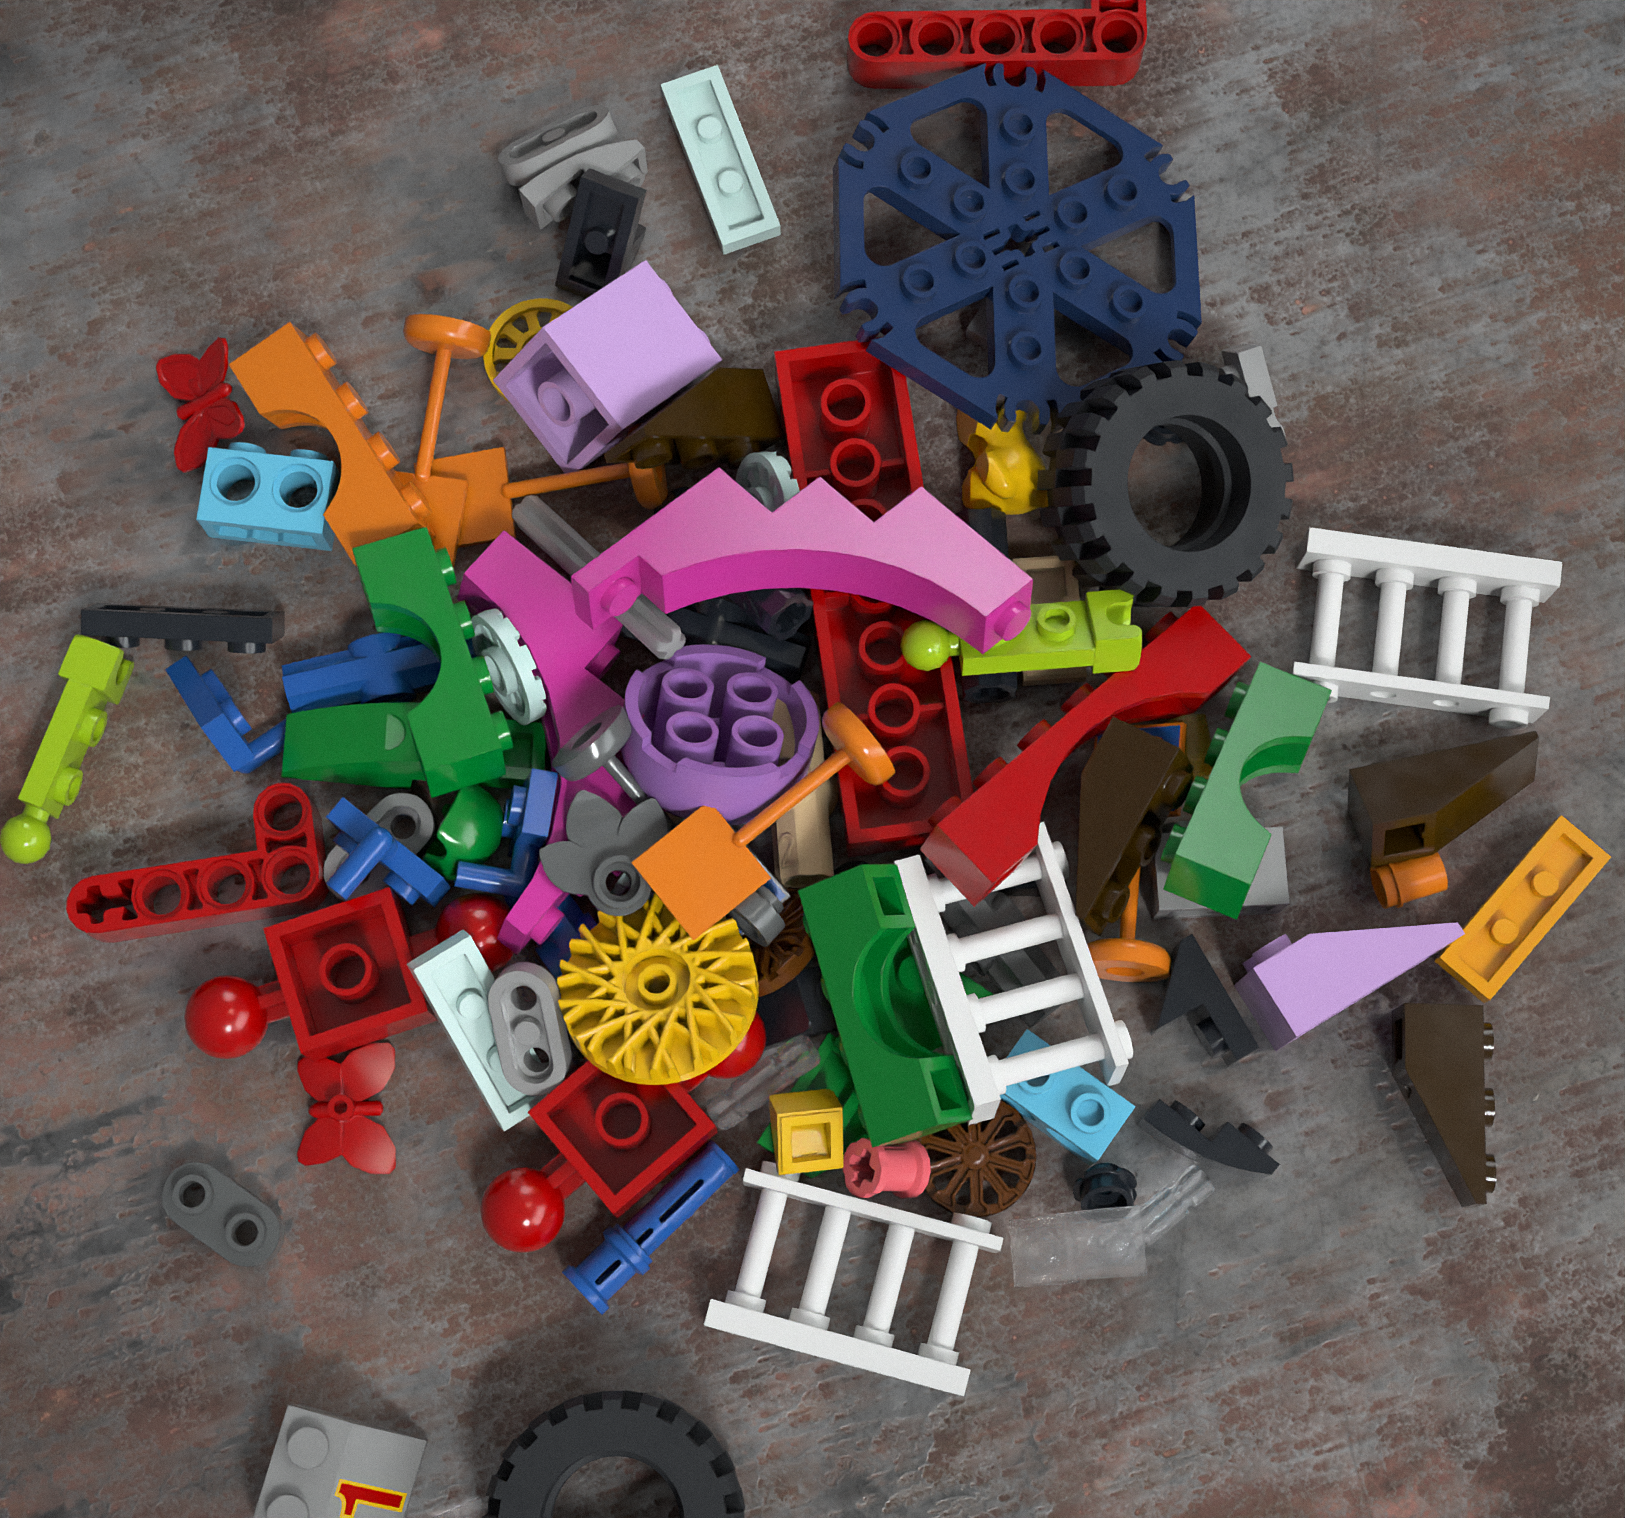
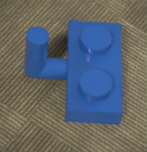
[165,655,286,774]
[454,768,558,898]
[326,797,451,908]

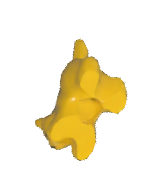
[956,406,1048,515]

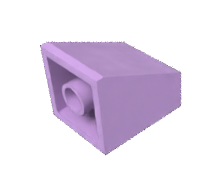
[493,260,722,473]

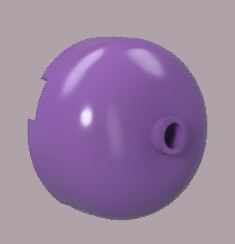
[621,644,820,825]

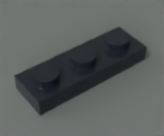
[81,603,285,654]

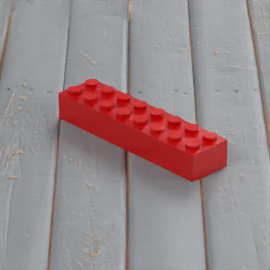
[774,336,973,858]

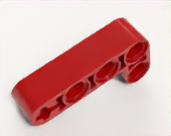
[66,783,329,943]

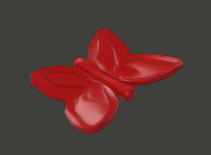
[156,337,245,473]
[297,1043,396,1174]

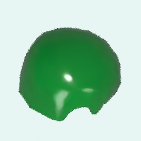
[423,784,504,880]

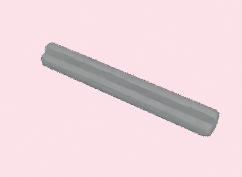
[512,495,686,660]

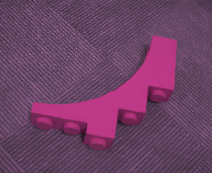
[457,530,666,955]

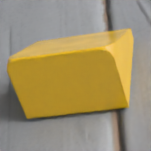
[769,1089,843,1175]

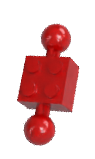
[184,887,514,1061]
[480,1010,766,1253]

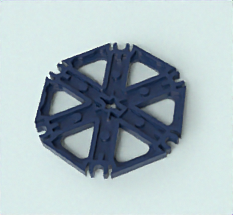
[833,63,1202,435]

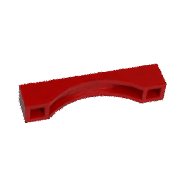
[920,606,1251,907]

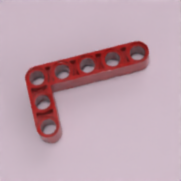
[847,0,1147,89]

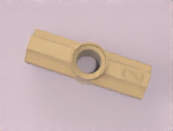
[771,690,839,889]

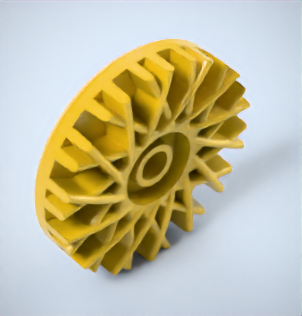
[557,892,759,1085]

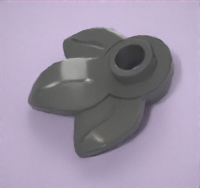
[539,790,668,916]

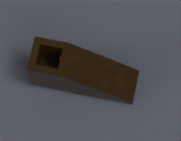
[604,367,785,469]
[1075,717,1194,937]
[1347,731,1539,867]
[1392,1003,1496,1208]

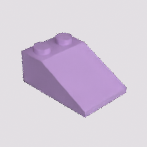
[1234,922,1465,1051]

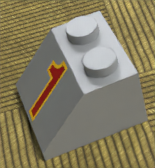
[253,1404,428,1518]

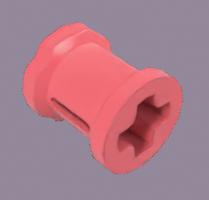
[842,1138,931,1198]

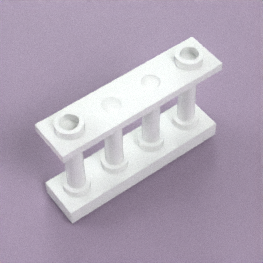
[1288,527,1562,729]
[894,822,1133,1125]
[704,1161,1004,1396]

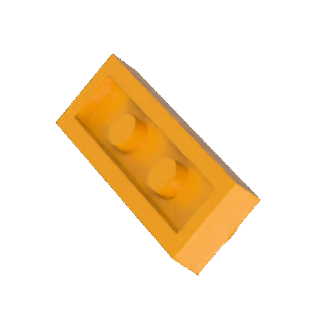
[1434,815,1611,1003]

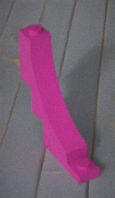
[571,467,1033,654]

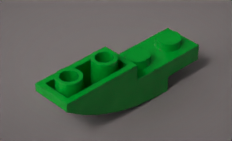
[281,702,546,790]

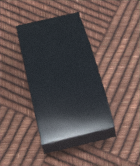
[1136,1099,1280,1179]

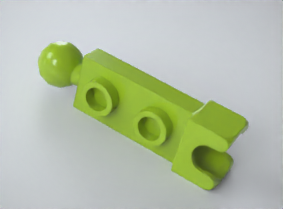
[900,589,1142,676]
[0,634,134,864]

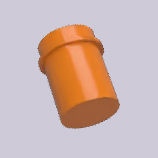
[1370,852,1448,909]

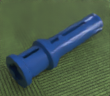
[562,1140,740,1315]

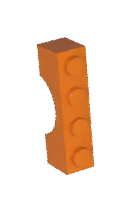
[229,322,436,567]

